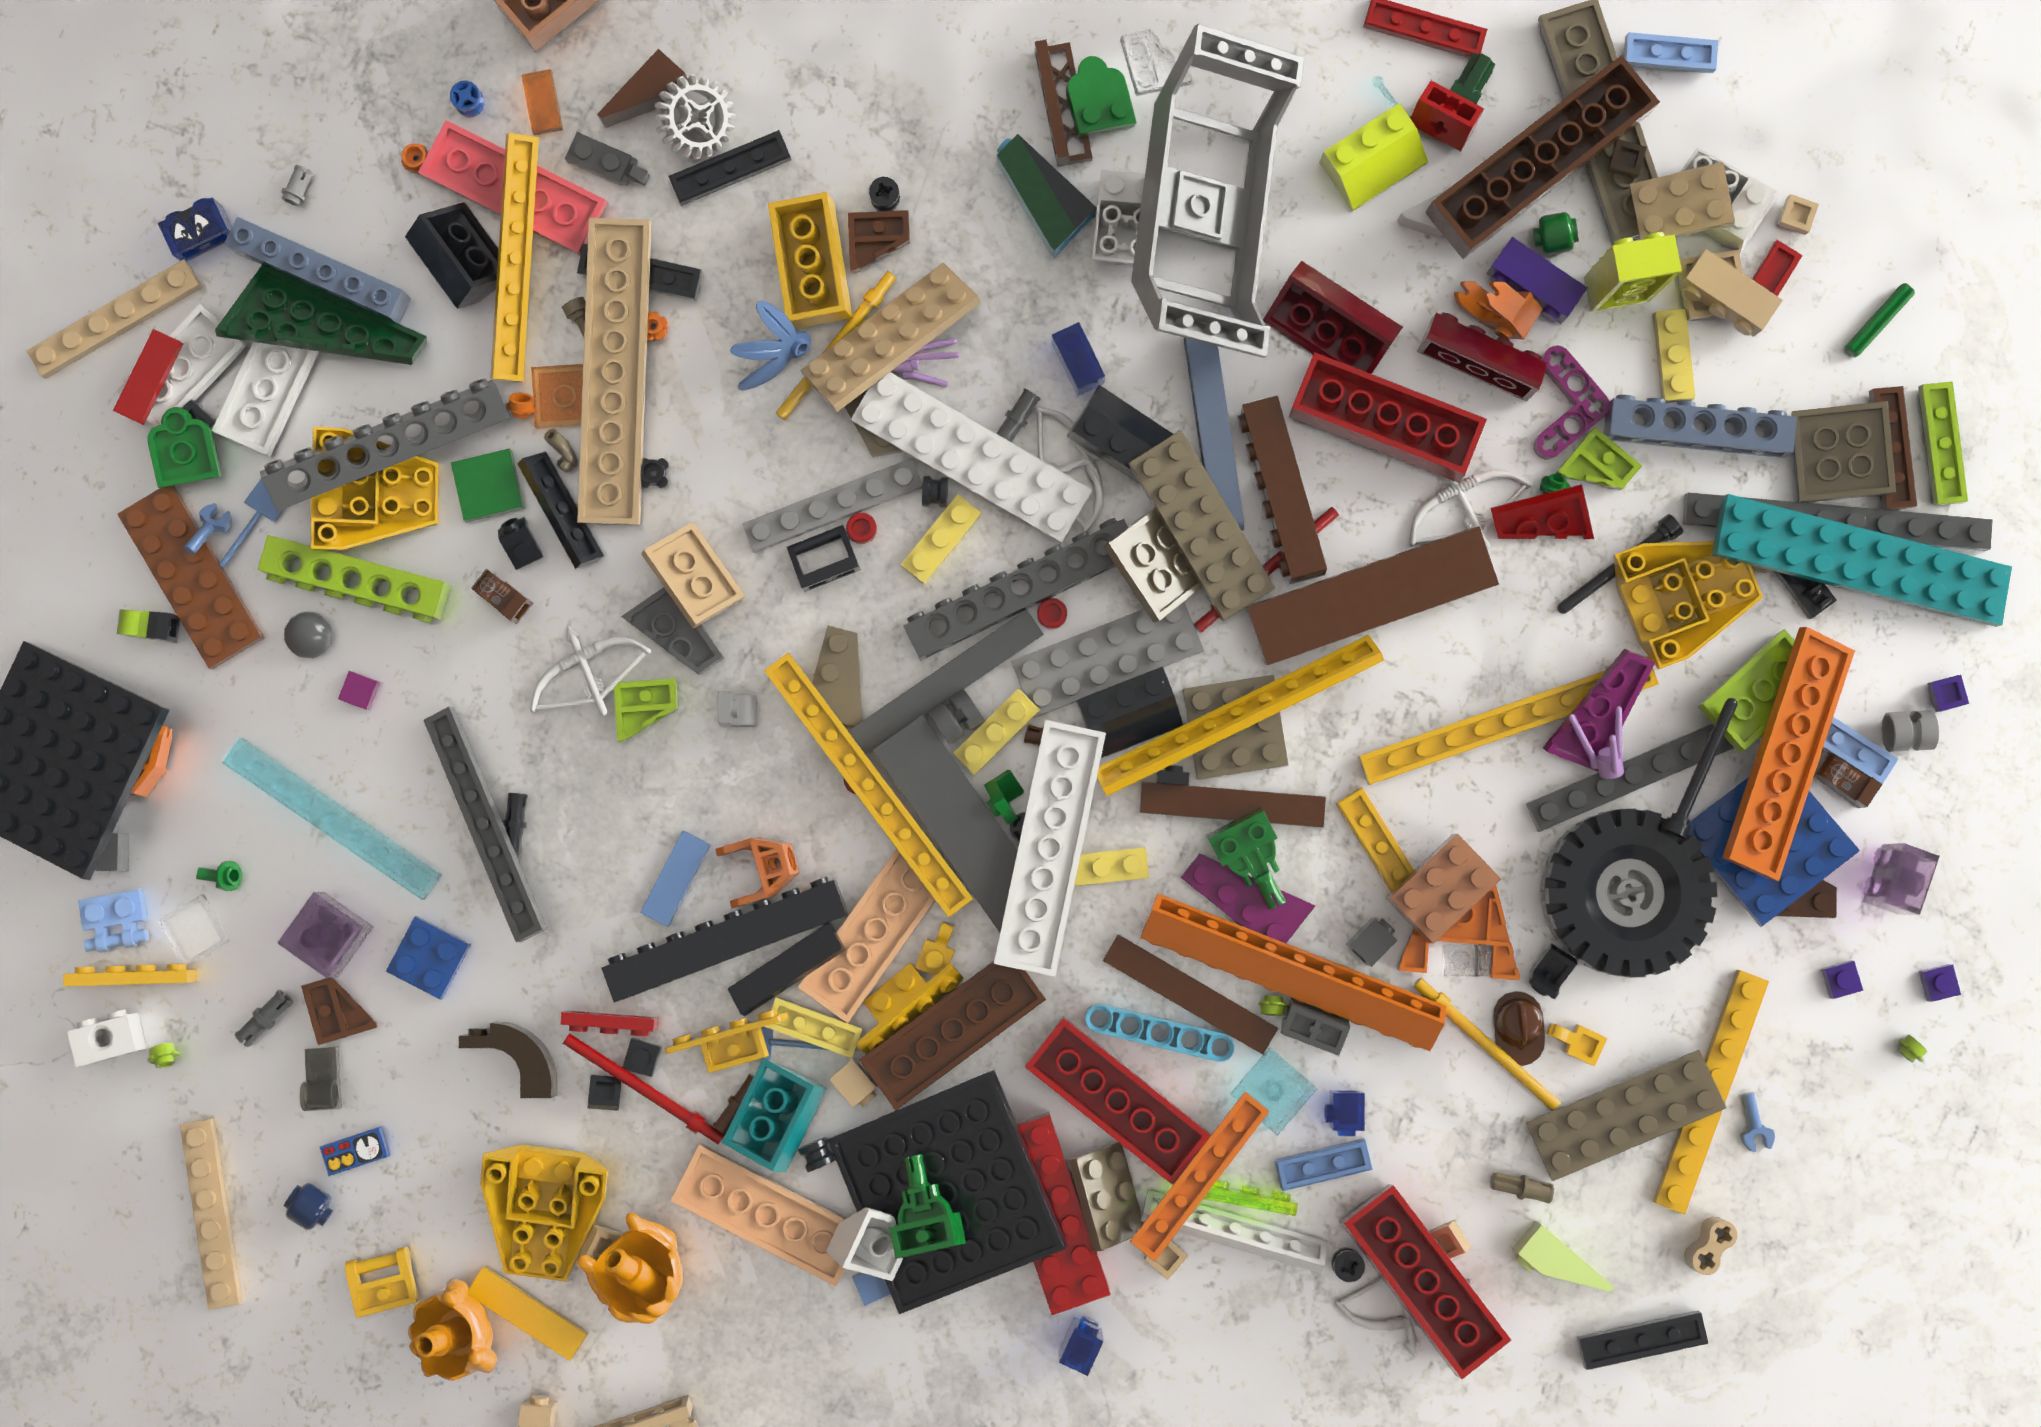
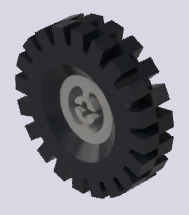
[1540,808,1718,978]

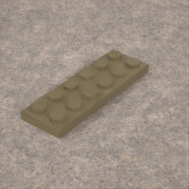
[1128,430,1275,621]
[1526,1050,1726,1181]

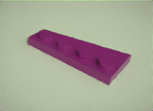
[1543,649,1655,772]
[1180,853,1315,943]

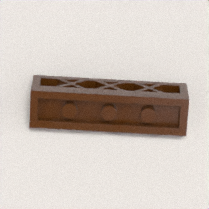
[1035,39,1093,167]

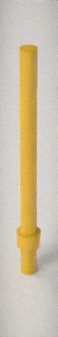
[775,271,897,420]
[1413,978,1561,1111]

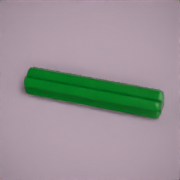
[1845,283,1915,358]

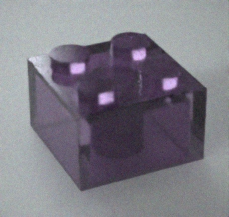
[1863,843,1940,915]
[278,892,374,979]

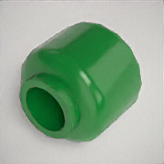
[1533,212,1579,255]

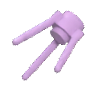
[893,338,960,387]
[1569,706,1624,779]

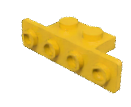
[856,963,963,1054]
[665,1009,788,1074]

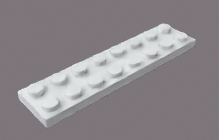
[851,372,1092,543]
[993,720,1106,977]

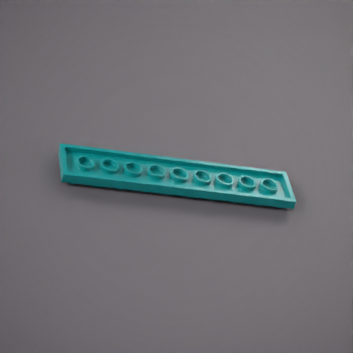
[1712,494,2012,627]

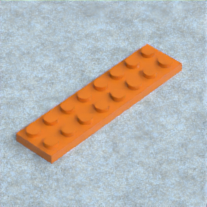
[1722,627,1855,881]

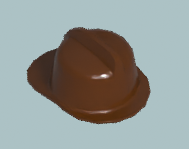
[1493,991,1545,1066]

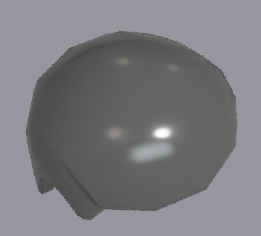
[284,611,332,658]

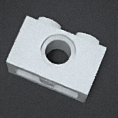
[67,1009,147,1067]

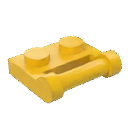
[345,1246,420,1318]

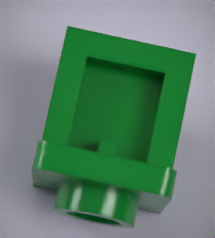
[984,770,1024,825]

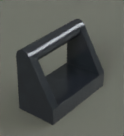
[787,525,861,592]

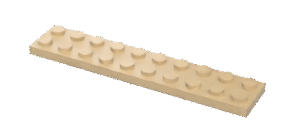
[577,218,652,525]

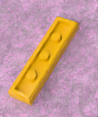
[1335,787,1414,893]
[468,1265,589,1361]

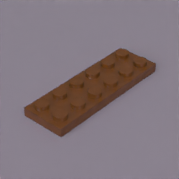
[859,961,1046,1111]

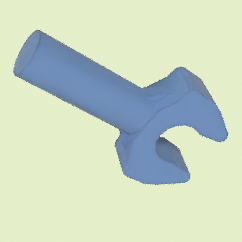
[184,503,231,555]
[1740,1092,1775,1152]

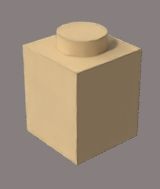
[829,1057,877,1108]
[518,1395,558,1427]

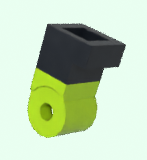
[116,609,180,643]

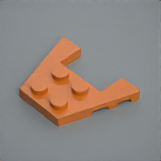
[1397,885,1520,980]

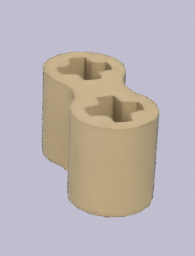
[1684,1216,1737,1275]

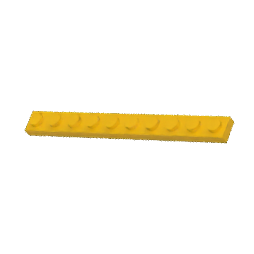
[1097,635,1384,796]
[764,652,973,918]
[1358,655,1659,785]

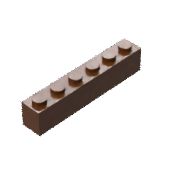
[1237,395,1327,584]

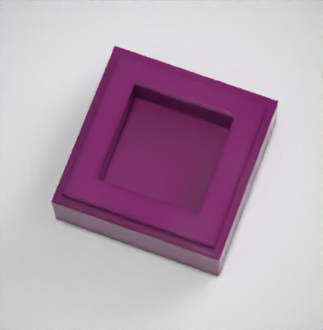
[338,671,380,710]

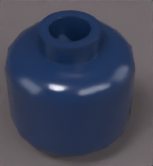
[284,1183,333,1230]

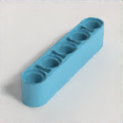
[1085,1003,1235,1062]

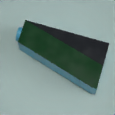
[997,134,1097,259]

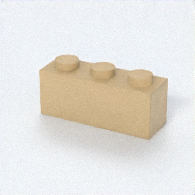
[1678,249,1783,337]

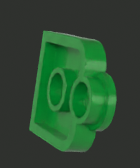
[1066,56,1137,137]
[147,407,222,488]

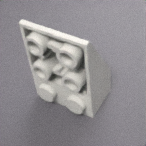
[1681,147,1777,254]
[1092,170,1145,264]

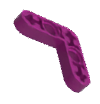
[1533,345,1610,459]

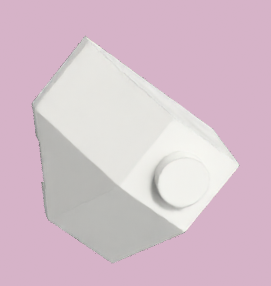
[826,1207,903,1281]

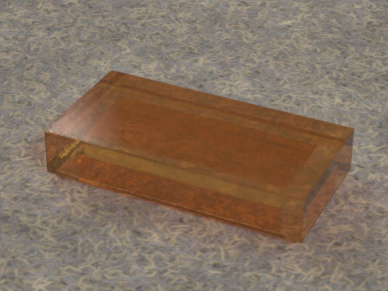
[521,69,563,136]

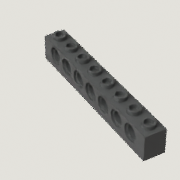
[259,379,510,511]
[903,518,1128,661]

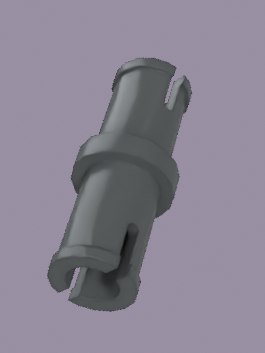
[996,388,1041,443]
[235,990,293,1047]

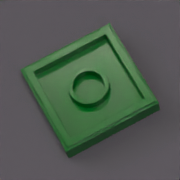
[450,448,525,522]

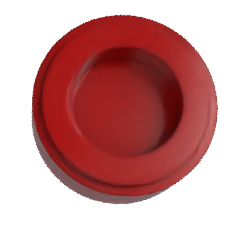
[846,513,877,544]
[1037,598,1067,629]

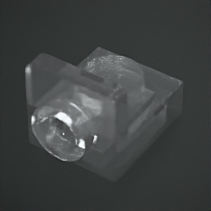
[1442,944,1491,977]

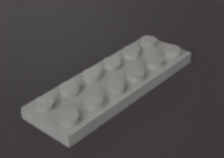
[1011,602,1204,718]

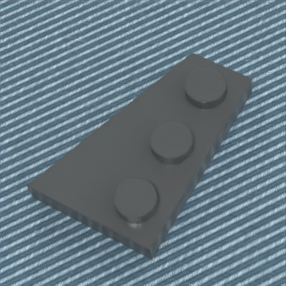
[621,587,724,675]

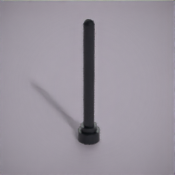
[1557,514,1684,614]
[1662,698,1738,839]

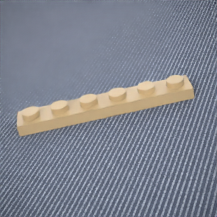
[27,259,203,379]
[180,1118,243,1310]

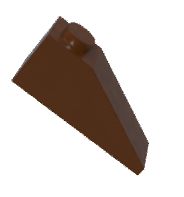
[597,49,688,128]

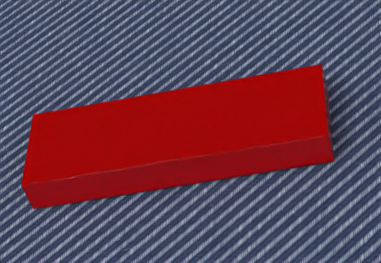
[113,329,184,425]

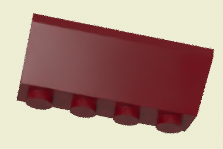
[1263,260,1403,374]
[1416,312,1548,402]

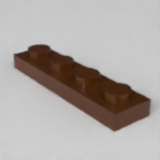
[1869,386,1917,510]

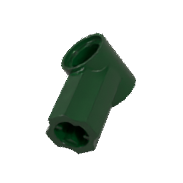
[1450,52,1496,104]

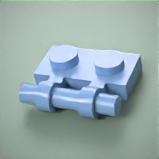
[78,889,149,953]

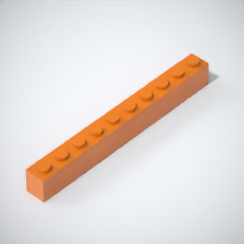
[1140,893,1447,1051]

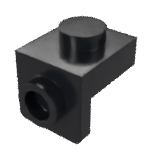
[498,517,544,570]
[1529,943,1577,999]

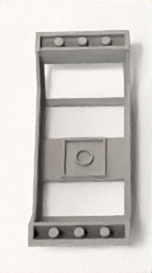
[1131,24,1304,358]

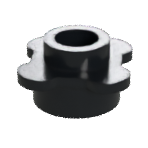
[641,458,669,488]

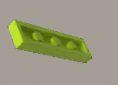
[1918,381,1968,506]

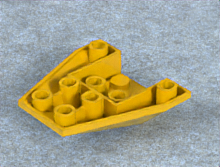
[310,427,439,551]
[1613,541,1763,670]
[480,1144,608,1282]

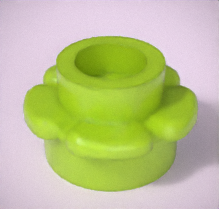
[1258,995,1289,1016]
[1898,1034,1928,1063]
[147,1043,180,1068]

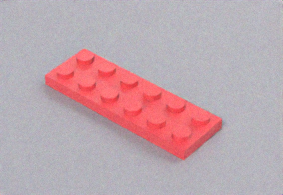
[418,120,608,256]

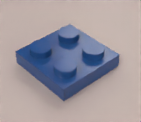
[386,916,471,1000]

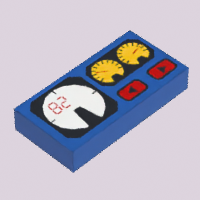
[320,1126,390,1176]

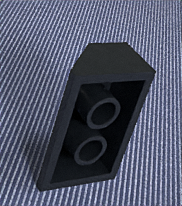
[405,202,499,309]
[1067,385,1173,484]
[1076,666,1183,758]

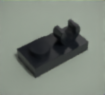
[1773,571,1837,619]

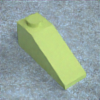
[1512,1221,1614,1292]

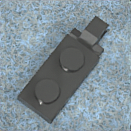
[564,132,650,186]

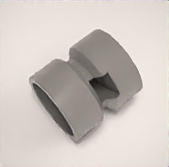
[1881,710,1939,752]

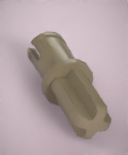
[1490,1172,1554,1204]

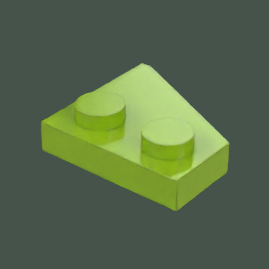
[1556,427,1642,491]
[614,678,678,742]

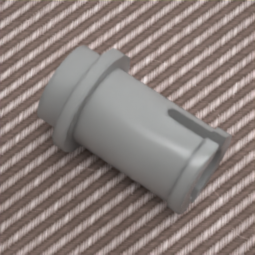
[281,165,314,206]

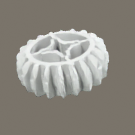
[654,74,736,159]

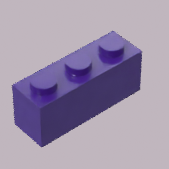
[1486,237,1588,324]

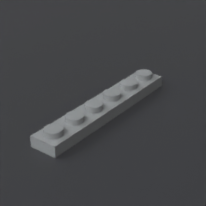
[742,458,923,553]

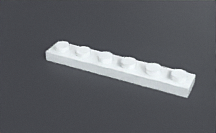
[1141,1189,1328,1273]

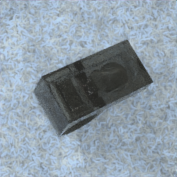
[300,1046,342,1111]

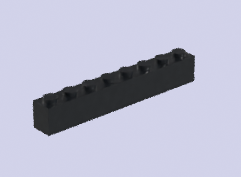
[601,877,849,1003]

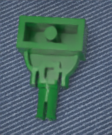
[1206,807,1286,910]
[889,1154,966,1259]

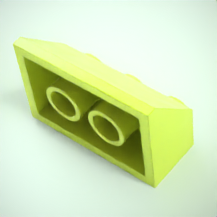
[1319,103,1428,212]

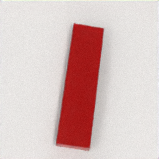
[1363,0,1488,58]

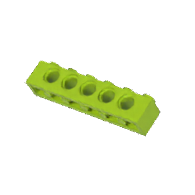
[257,535,451,623]

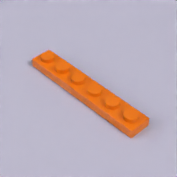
[1129,1092,1270,1262]

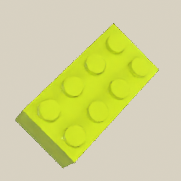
[1584,232,1682,312]

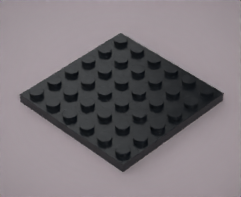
[0,641,170,880]
[828,1070,1068,1314]

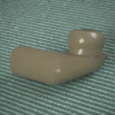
[544,429,578,473]

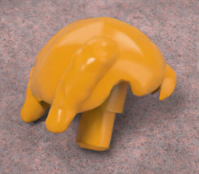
[577,1213,683,1324]
[408,1278,497,1381]

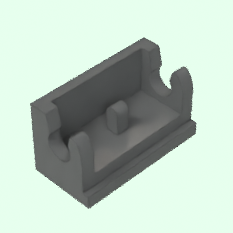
[1281,997,1350,1056]

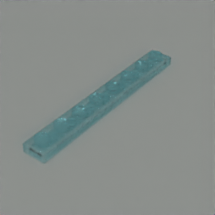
[222,737,442,900]

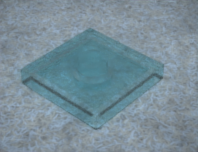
[1230,1047,1318,1136]

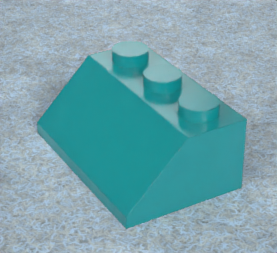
[721,1058,828,1172]

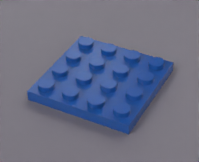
[1688,777,1860,927]

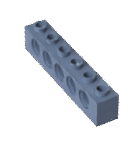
[224,217,412,324]
[1604,395,1797,458]

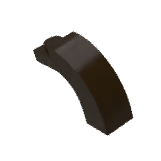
[459,1021,557,1098]

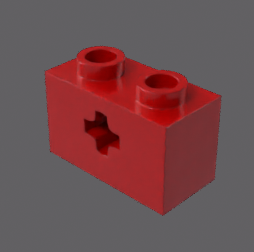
[1410,80,1484,152]

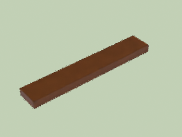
[1139,782,1326,828]
[1102,934,1278,1055]

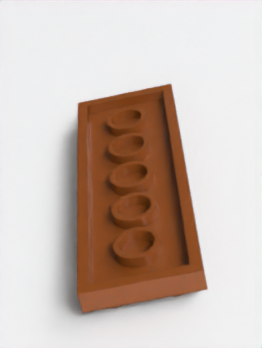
[117,486,265,670]

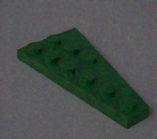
[215,264,427,365]

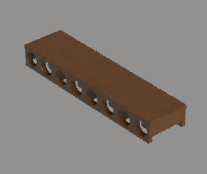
[1245,526,1499,665]

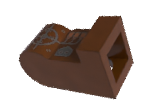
[471,569,533,624]
[1815,754,1883,808]

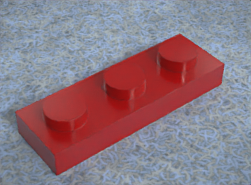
[560,1011,659,1037]

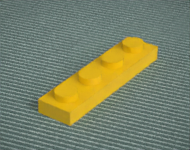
[63,964,198,986]

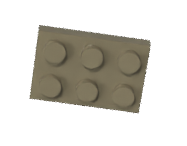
[1068,1142,1144,1252]

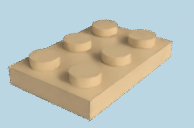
[1630,162,1735,240]
[641,522,745,629]

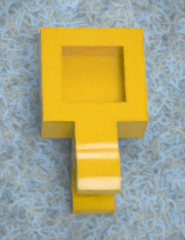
[915,922,955,976]
[1546,1023,1607,1066]

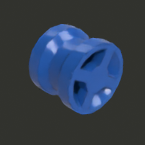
[450,80,485,117]

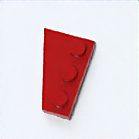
[1490,484,1594,539]

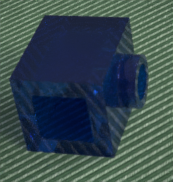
[1324,1090,1365,1136]

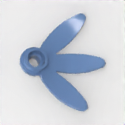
[730,300,811,390]

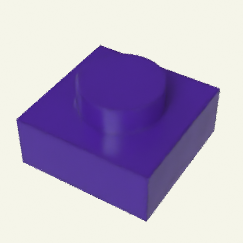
[1927,674,1970,712]
[1821,960,1864,999]
[1919,964,1961,1002]

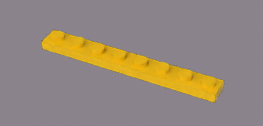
[490,133,539,382]
[1653,970,1769,1215]

